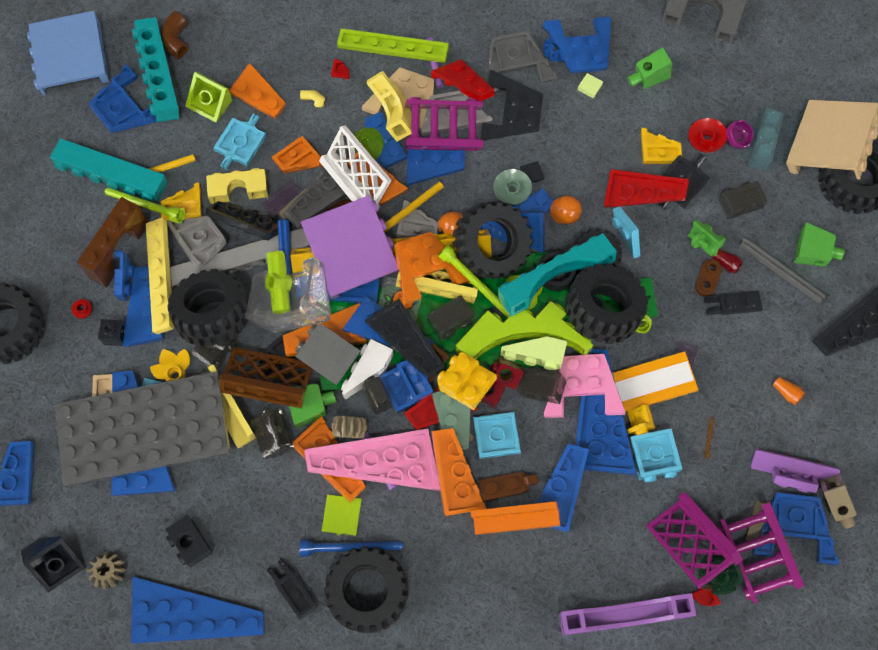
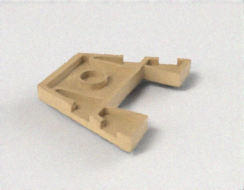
[362,67,434,131]

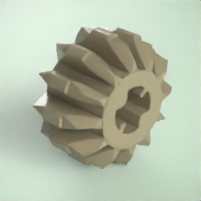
[331,416,367,439]
[87,552,126,590]

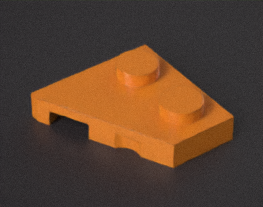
[272,136,323,174]

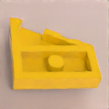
[641,128,682,164]

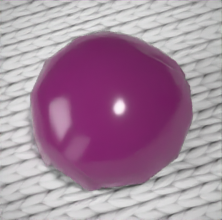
[726,120,754,149]

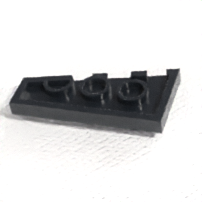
[206,201,292,241]
[364,299,445,379]

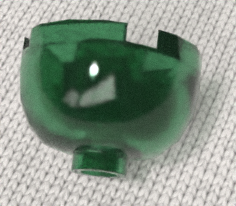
[698,554,743,595]

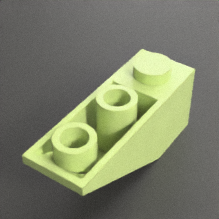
[500,336,567,371]

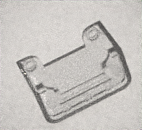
[246,257,331,333]

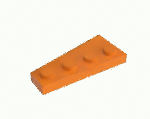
[283,303,367,357]
[291,416,366,503]

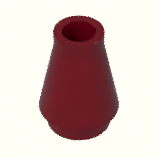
[712,249,744,274]

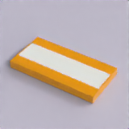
[613,351,698,413]

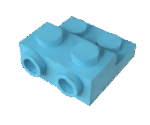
[629,429,682,483]

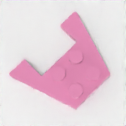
[544,354,625,418]

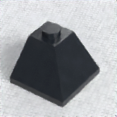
[21,536,86,593]

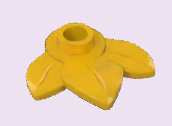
[150,349,190,381]

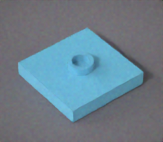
[473,412,521,459]

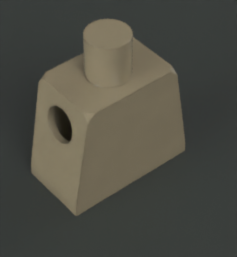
[820,474,857,529]

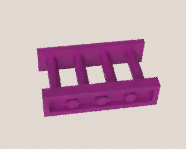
[405,97,483,151]
[718,502,805,604]

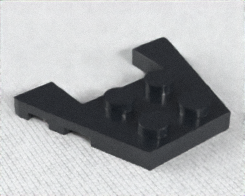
[480,70,543,141]

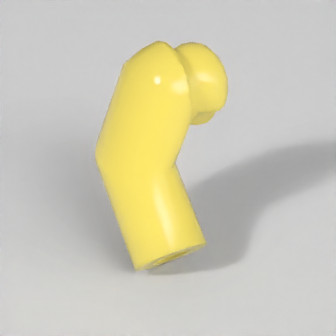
[300,90,325,107]

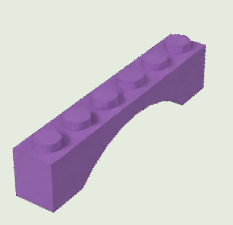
[558,593,696,636]

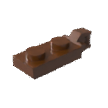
[478,472,539,502]

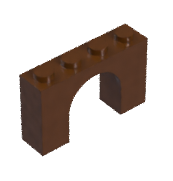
[76,197,148,288]

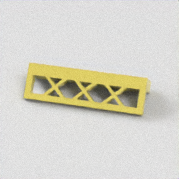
[396,271,478,304]
[208,365,256,449]

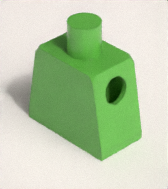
[627,47,672,89]
[794,223,845,267]
[289,384,336,429]

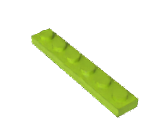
[337,28,449,63]

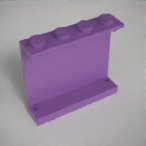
[301,195,399,300]

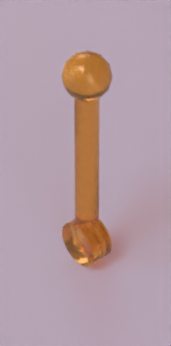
[703,417,714,459]

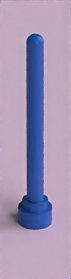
[300,539,403,557]

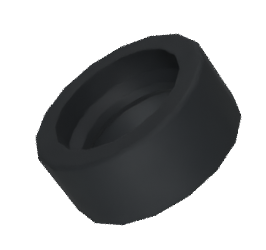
[539,251,576,292]

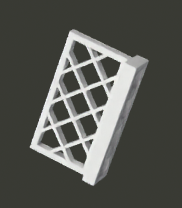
[319,125,391,212]

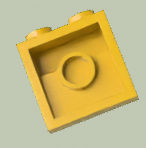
[437,352,497,410]

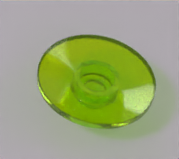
[348,128,384,160]

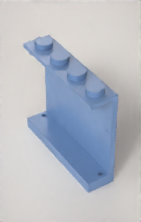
[27,11,110,96]

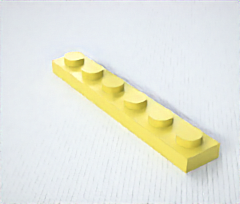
[146,218,174,334]

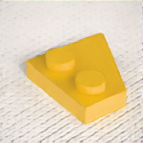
[161,182,202,221]

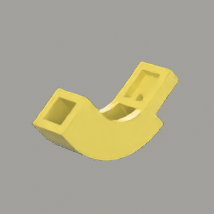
[367,71,411,142]

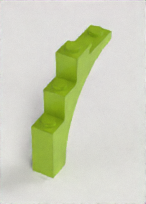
[455,301,593,359]

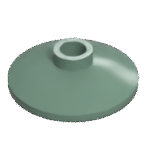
[493,169,532,205]

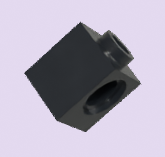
[98,319,126,346]

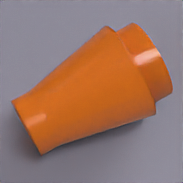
[773,376,805,405]

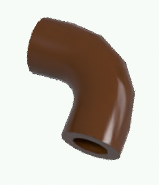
[160,11,188,60]

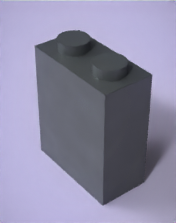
[295,322,361,385]

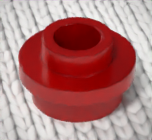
[72,299,92,319]

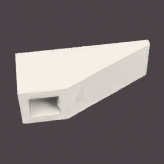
[341,339,394,399]

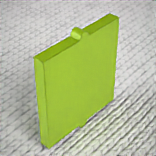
[322,495,362,536]

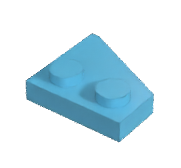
[612,206,640,259]

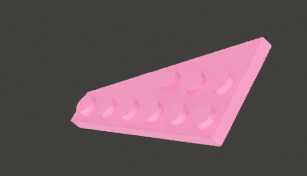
[304,429,440,491]

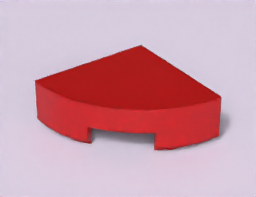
[331,59,350,79]
[692,584,721,606]

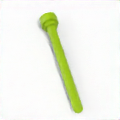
[104,188,185,224]
[438,245,510,318]

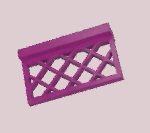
[646,492,743,589]

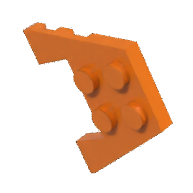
[394,231,470,305]

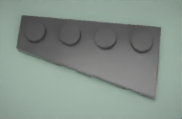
[285,169,347,229]

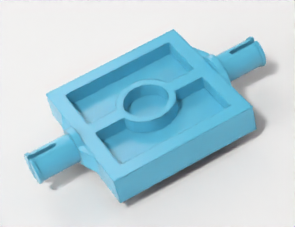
[214,114,267,170]

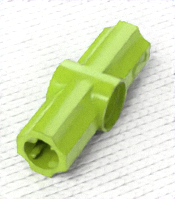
[265,251,292,315]

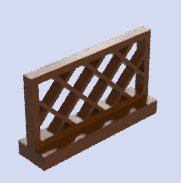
[220,347,313,409]

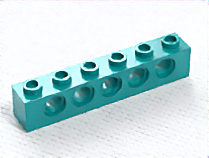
[132,17,180,122]

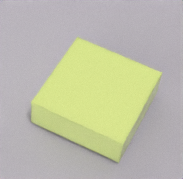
[577,73,603,99]

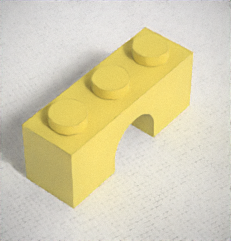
[206,168,269,204]

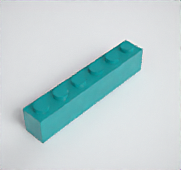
[50,138,168,202]

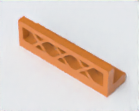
[471,502,561,535]

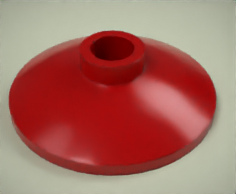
[688,118,727,153]

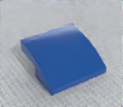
[379,360,433,413]

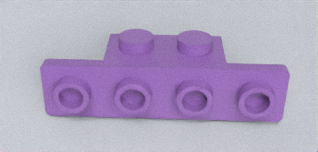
[751,449,840,493]

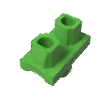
[688,220,726,257]

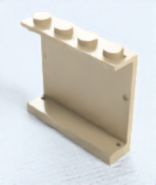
[786,100,878,179]

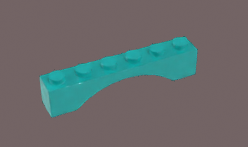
[498,233,617,317]

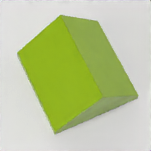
[185,72,232,123]

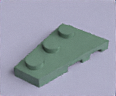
[431,391,471,450]

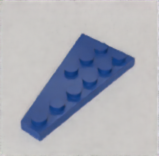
[112,371,176,496]

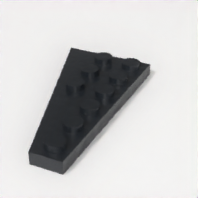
[812,287,878,356]

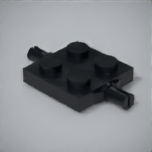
[658,154,710,210]

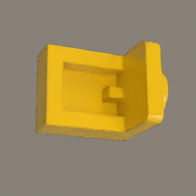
[627,404,655,435]

